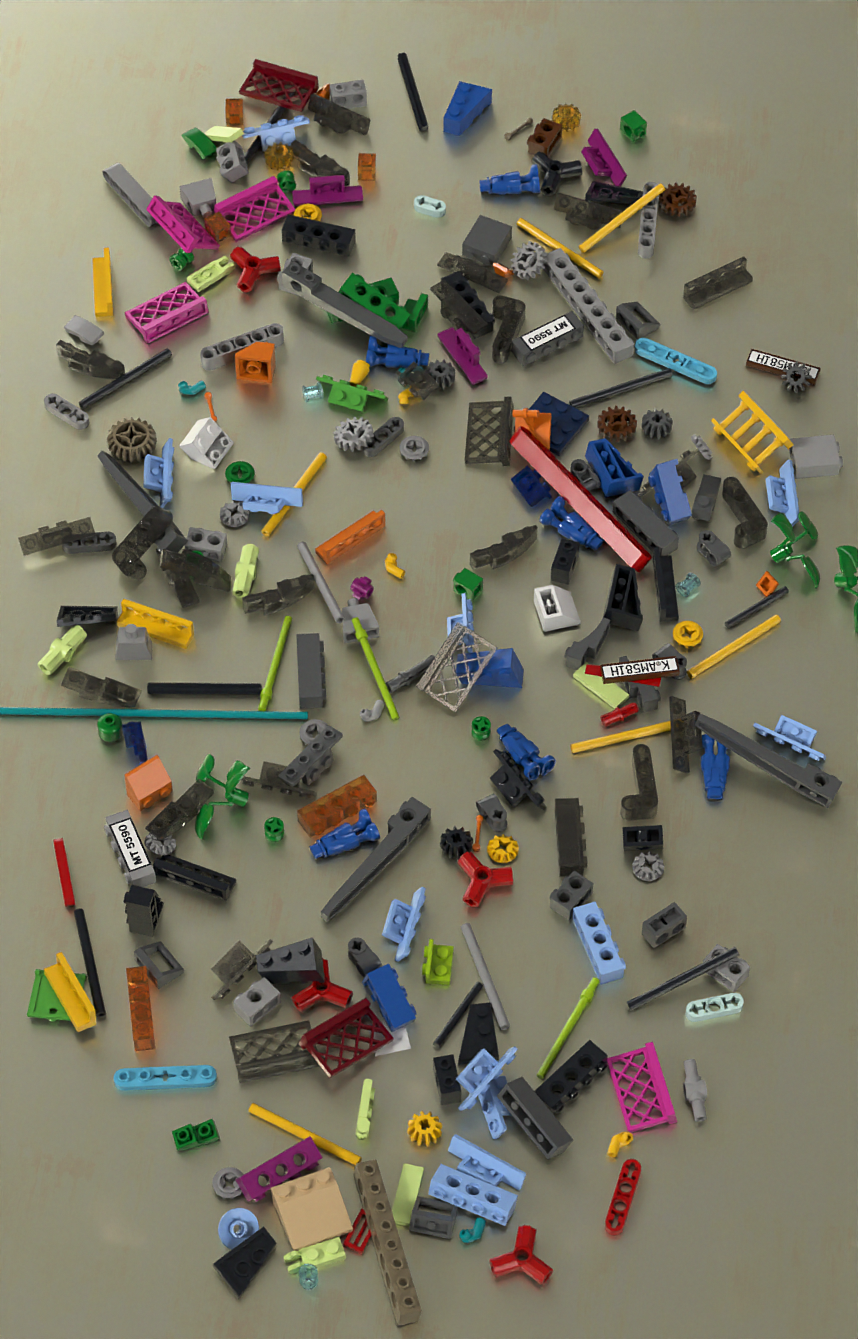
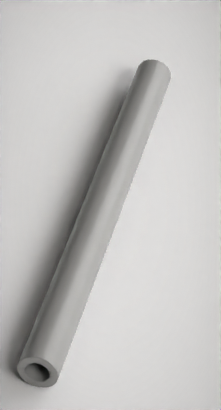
[297,542,345,624]
[461,923,510,1030]

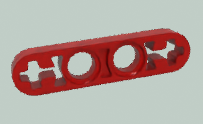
[53,837,75,907]
[605,1159,641,1236]

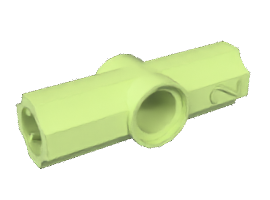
[233,544,259,599]
[38,625,87,675]

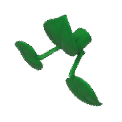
[770,511,820,589]
[834,545,858,633]
[195,754,250,839]

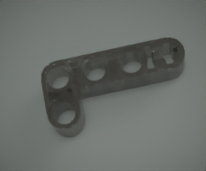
[492,295,526,364]
[722,477,768,548]
[112,506,173,580]
[620,744,658,821]

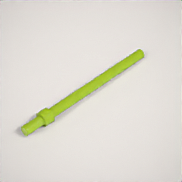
[258,616,292,711]
[351,617,400,721]
[537,977,600,1079]

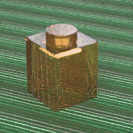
[225,98,244,126]
[358,153,376,181]
[204,212,231,243]

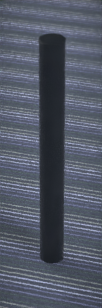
[725,586,789,629]
[433,982,483,1048]

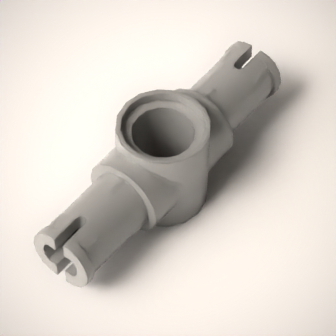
[683,1059,707,1122]

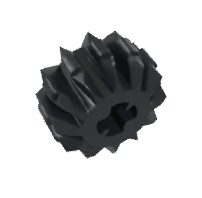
[440,826,473,860]

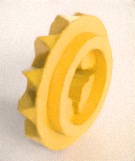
[294,204,322,222]
[673,621,703,648]
[487,833,519,863]

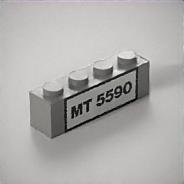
[104,810,156,887]

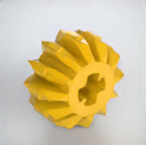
[407,1111,442,1147]

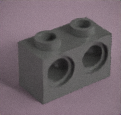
[549,871,594,920]
[642,902,687,948]

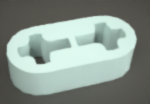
[414,195,446,218]

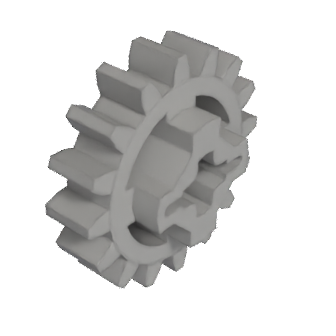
[510,241,547,280]
[333,417,374,452]

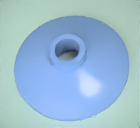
[218,1208,259,1249]

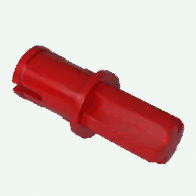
[600,703,639,727]

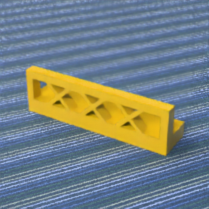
[92,247,113,317]
[117,599,194,649]
[44,952,96,1032]

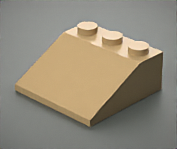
[271,1167,353,1251]

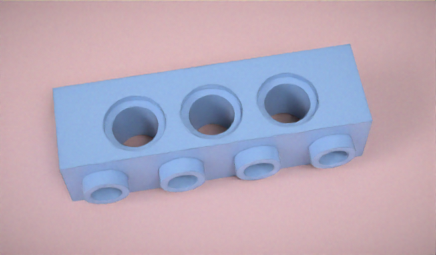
[572,901,626,985]
[428,1164,518,1226]

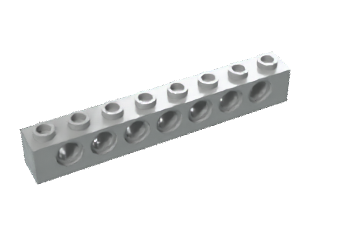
[543,248,635,364]

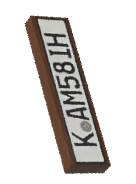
[746,349,821,385]
[600,656,680,684]

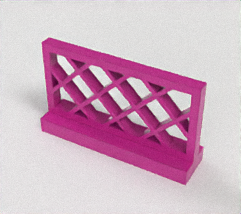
[214,176,296,242]
[146,195,220,253]
[125,282,209,344]
[607,1042,677,1133]

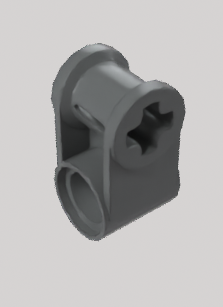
[570,459,601,491]
[697,530,731,567]
[652,643,687,680]
[476,793,507,832]
[348,938,382,978]

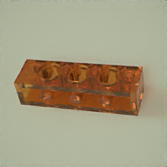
[297,775,377,838]
[126,966,155,1051]

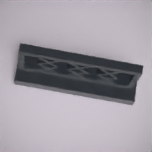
[652,547,679,622]
[153,854,236,901]

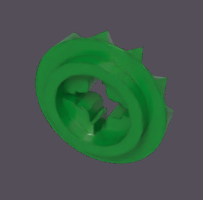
[225,461,255,483]

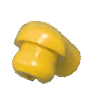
[398,387,422,404]
[385,553,405,579]
[607,1132,633,1158]

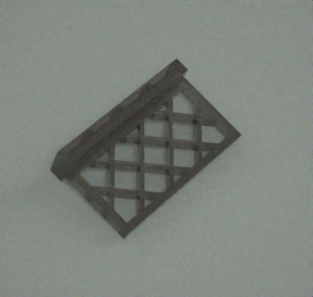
[464,397,514,466]
[416,622,498,712]
[229,1020,320,1083]

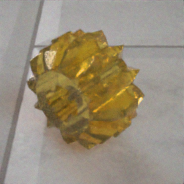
[552,103,581,132]
[264,142,294,171]

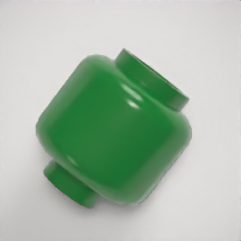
[97,713,123,742]

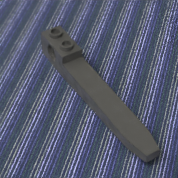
[282,261,408,348]
[97,451,188,557]
[695,714,842,808]
[321,797,431,922]

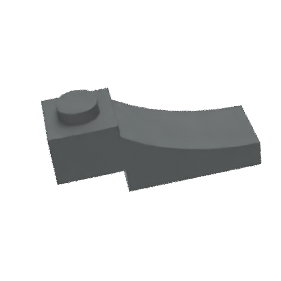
[691,474,721,521]
[564,618,610,670]
[619,656,661,712]

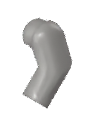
[360,700,385,722]

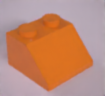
[235,342,276,383]
[124,755,173,811]

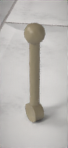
[504,118,533,140]

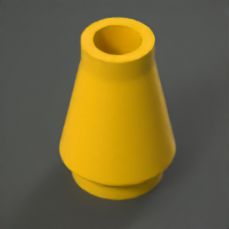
[349,360,370,387]

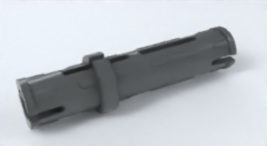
[386,655,438,693]

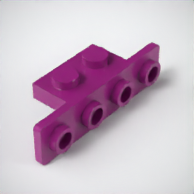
[581,129,627,187]
[292,175,363,206]
[438,327,488,385]

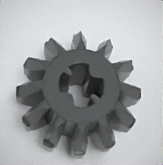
[425,359,455,390]
[781,361,812,393]
[641,408,673,440]

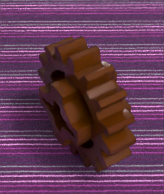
[658,182,697,217]
[597,406,637,442]

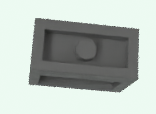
[616,302,661,340]
[134,941,185,989]
[409,1196,458,1239]

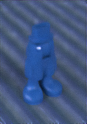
[479,164,540,195]
[366,336,429,368]
[539,496,604,551]
[496,724,556,780]
[697,734,730,799]
[309,808,380,859]

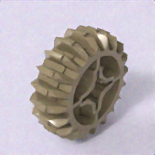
[107,417,157,463]

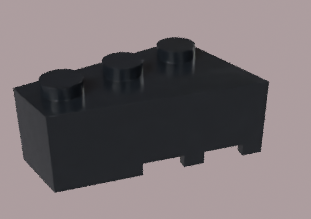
[602,564,643,631]
[124,885,164,937]
[256,938,325,984]

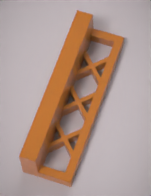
[315,510,385,564]

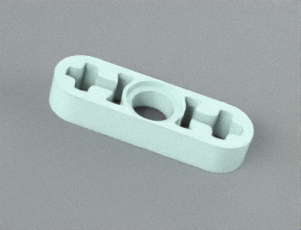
[685,993,744,1022]

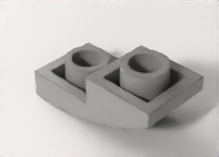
[64,315,105,345]

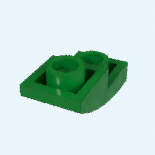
[181,127,217,160]
[172,1119,220,1151]

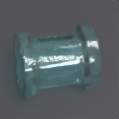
[302,382,324,402]
[675,573,701,597]
[299,1263,318,1290]

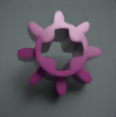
[350,576,374,600]

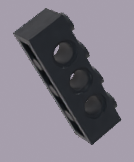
[282,214,356,256]
[441,271,495,339]
[534,1040,608,1114]

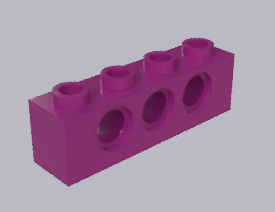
[235,1136,323,1202]

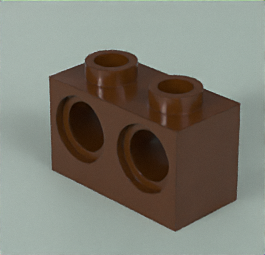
[527,118,562,157]

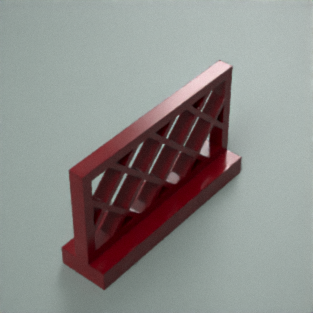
[239,59,319,112]
[299,998,394,1078]

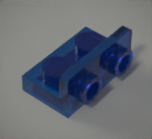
[511,465,553,507]
[122,721,148,763]

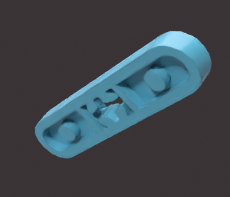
[634,338,717,384]
[113,1065,217,1091]

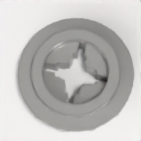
[691,434,712,460]
[400,436,429,462]
[220,501,249,527]
[299,719,328,745]
[145,830,176,855]
[632,851,664,881]
[213,1167,244,1200]

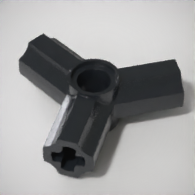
[532,151,582,196]

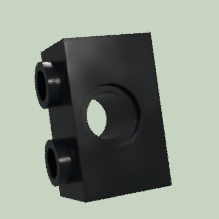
[551,538,580,585]
[623,825,663,851]
[433,1054,461,1105]

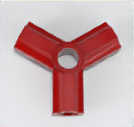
[230,246,281,293]
[458,852,513,908]
[292,958,353,1012]
[489,1225,553,1285]

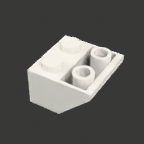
[179,417,234,469]
[534,585,581,632]

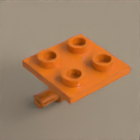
[512,408,552,450]

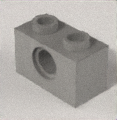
[233,977,281,1027]

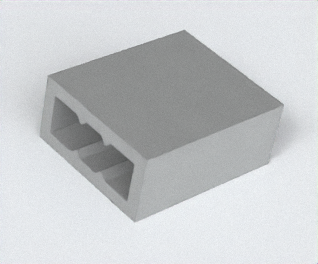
[789,435,843,479]

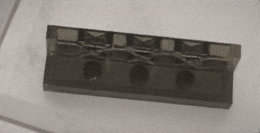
[683,257,753,309]

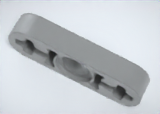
[44,394,89,430]

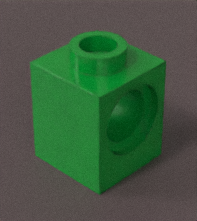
[620,110,647,142]
[453,568,483,601]

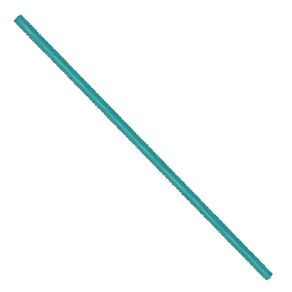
[0,707,308,720]

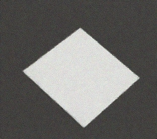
[367,1021,411,1056]

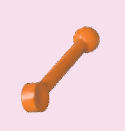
[204,392,217,422]
[472,815,484,852]

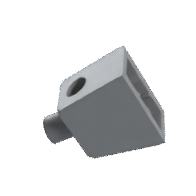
[180,178,216,219]
[342,598,379,644]
[115,624,152,660]

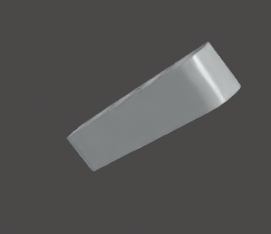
[102,162,158,227]
[638,182,659,259]
[200,323,284,371]

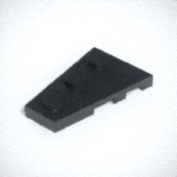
[585,181,643,205]
[57,606,118,627]
[458,1002,499,1065]
[213,1226,276,1299]

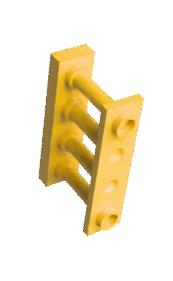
[711,391,794,474]

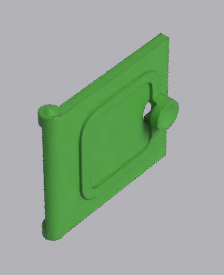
[27,969,87,1021]

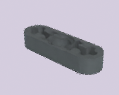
[362,417,404,457]
[62,531,117,554]

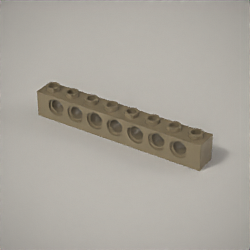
[353,1160,421,1326]

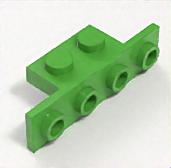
[316,375,388,412]

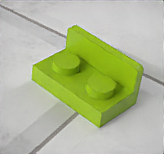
[422,939,454,985]

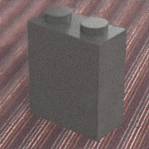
[462,215,512,267]

